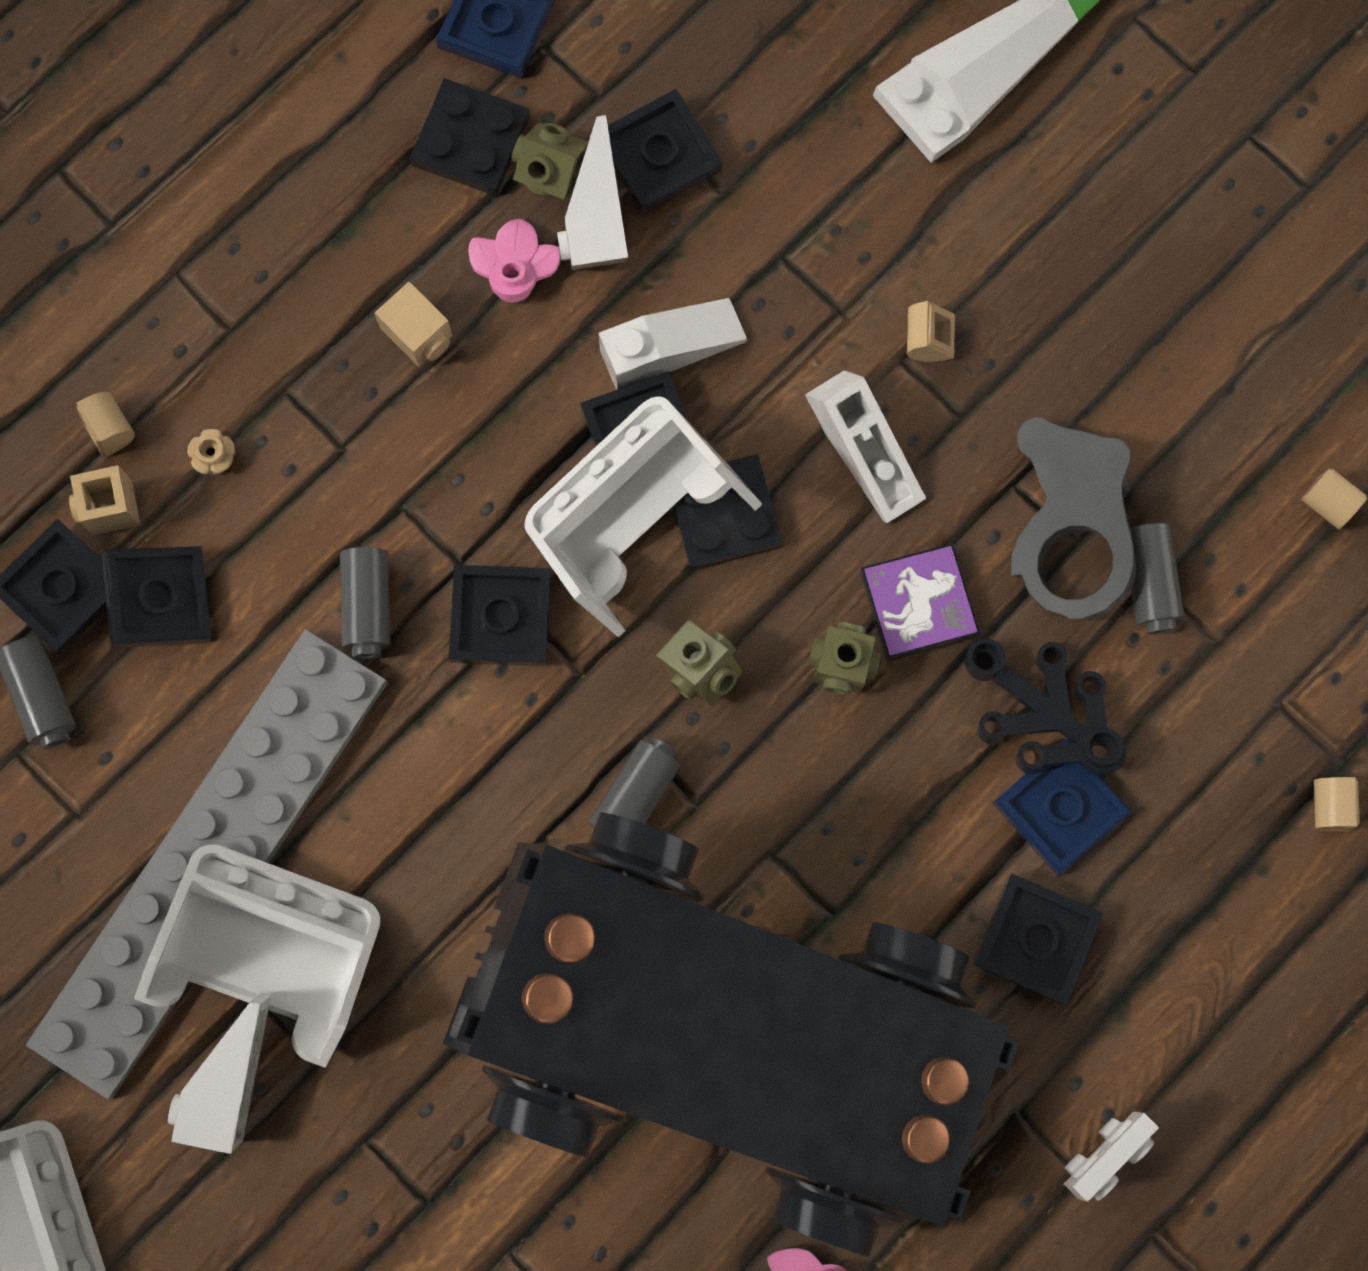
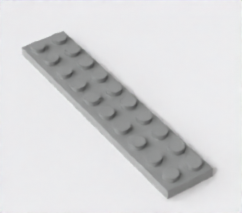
[26,629,388,1099]

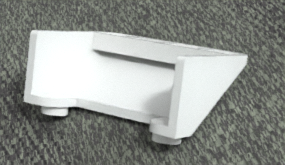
[134,845,380,1068]

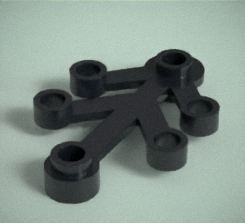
[965,638,1126,775]

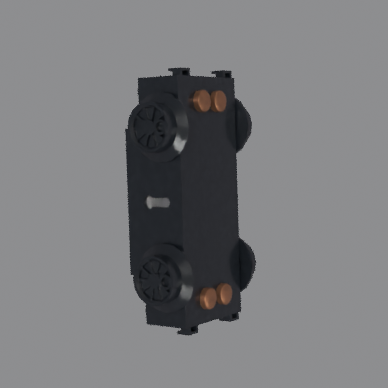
[443,812,1019,1257]

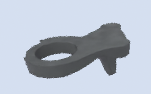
[1011,417,1137,621]

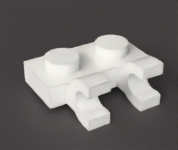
[1064,1112,1159,1202]

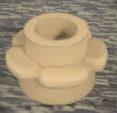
[187,429,235,474]

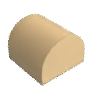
[907,301,955,362]
[76,392,135,458]
[1301,469,1367,530]
[1314,777,1360,832]

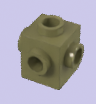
[512,123,588,200]
[656,620,743,707]
[808,622,881,696]

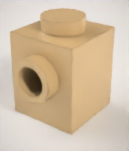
[374,282,453,367]
[69,465,140,536]

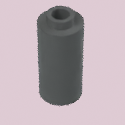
[1130,523,1185,635]
[340,547,391,659]
[0,637,77,750]
[588,737,681,828]

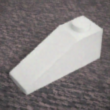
[557,115,628,270]
[599,298,747,390]
[805,370,926,523]
[168,993,271,1154]

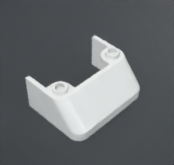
[525,397,762,637]
[0,1120,106,1271]

